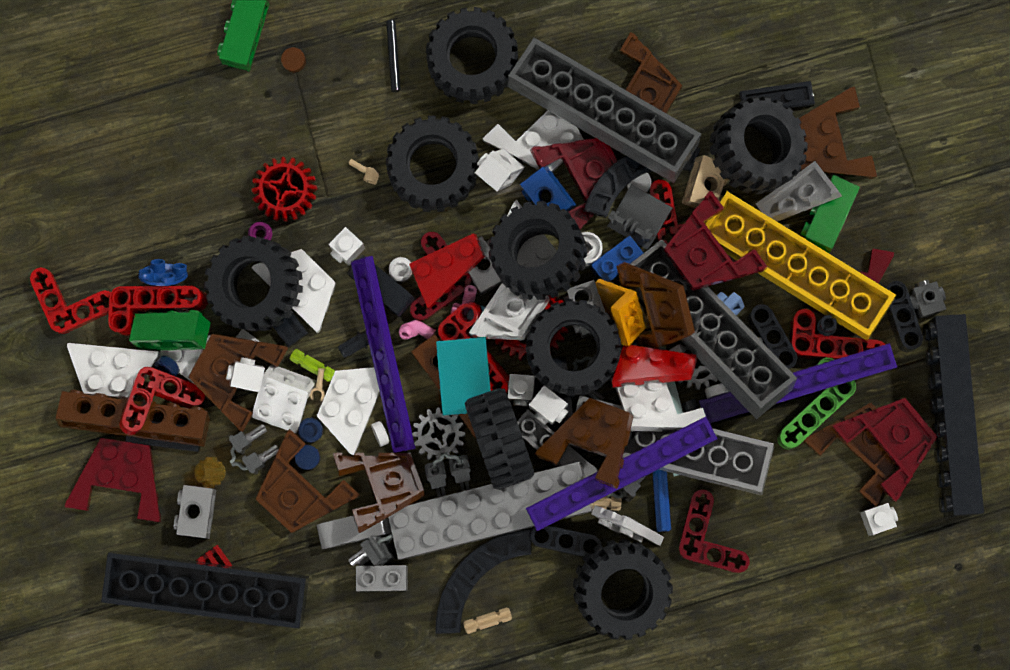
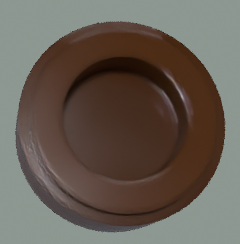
[281,47,306,73]

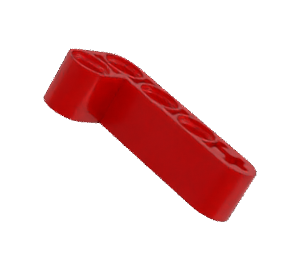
[108,286,208,336]
[438,301,510,393]
[789,309,885,360]

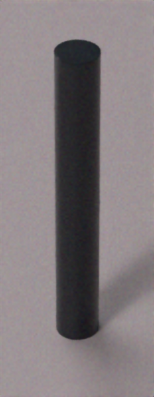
[386,20,401,92]

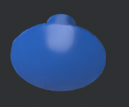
[138,259,188,286]

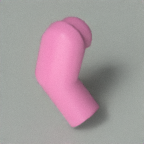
[451,285,477,316]
[398,320,436,340]

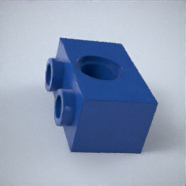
[520,166,576,212]
[590,236,644,283]

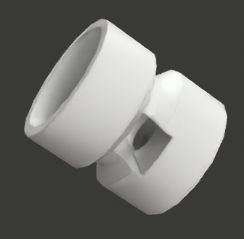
[582,232,602,269]

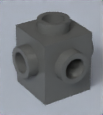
[909,280,946,320]

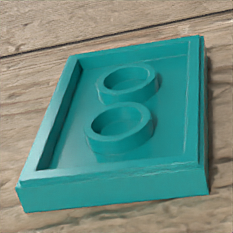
[436,337,491,416]

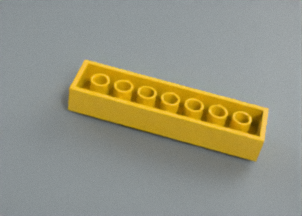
[705,191,896,341]

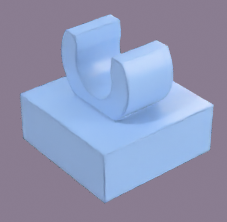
[717,292,745,315]

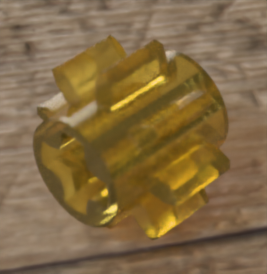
[195,457,226,488]

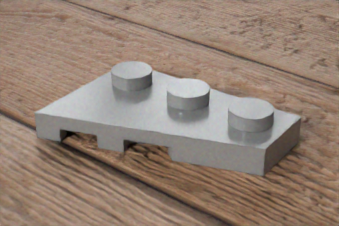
[756,161,842,221]

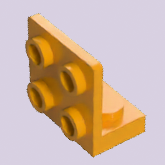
[595,279,646,347]

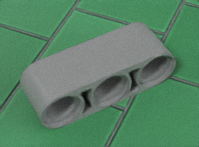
[316,516,392,549]

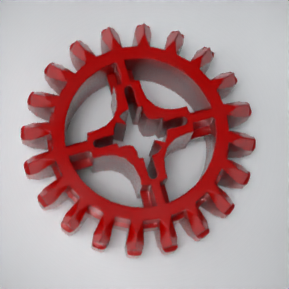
[251,157,318,222]

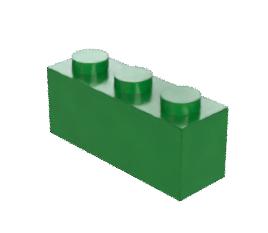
[217,0,270,71]
[800,175,860,253]
[129,310,211,350]

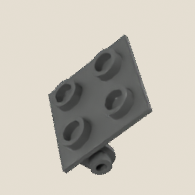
[608,184,672,250]

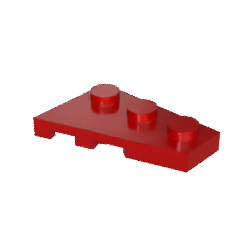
[409,233,486,309]
[612,345,697,387]

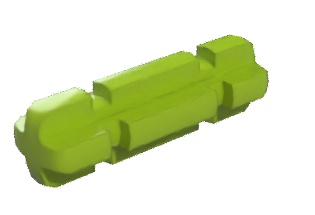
[290,349,335,382]

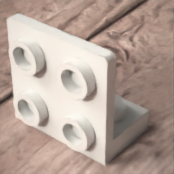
[252,364,317,433]

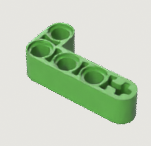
[777,358,856,450]

